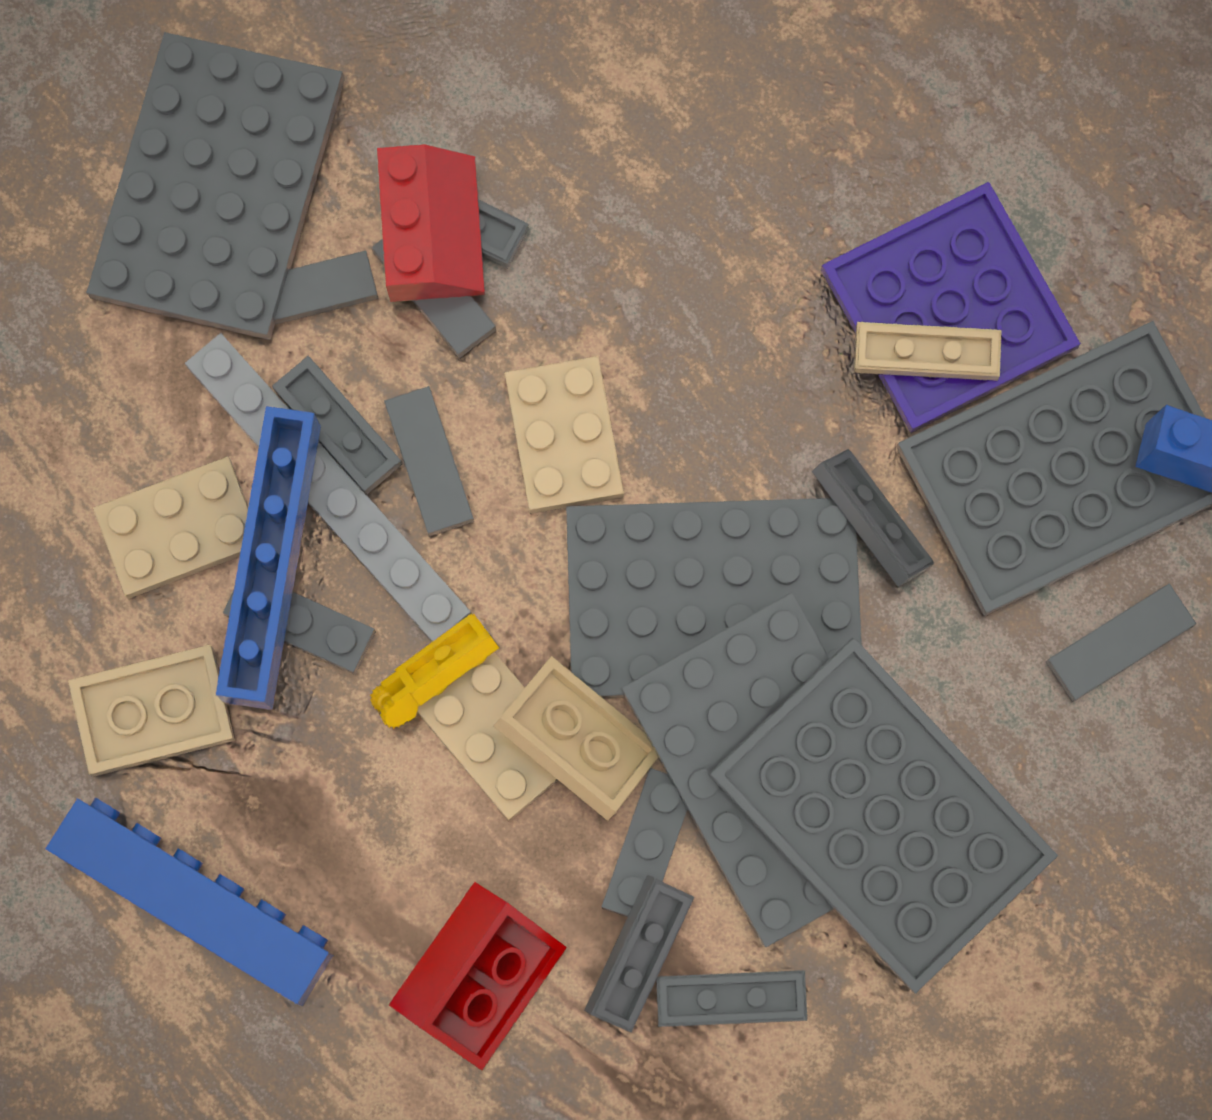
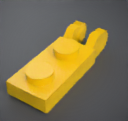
[370,614,499,729]

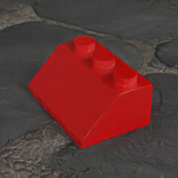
[377,144,485,302]
[389,882,567,1070]

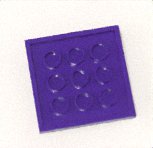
[821,182,1081,433]

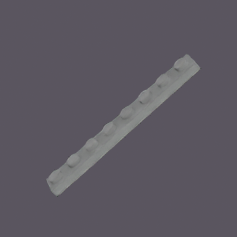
[185,333,472,642]

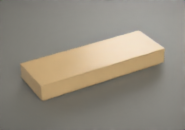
[854,322,1001,381]

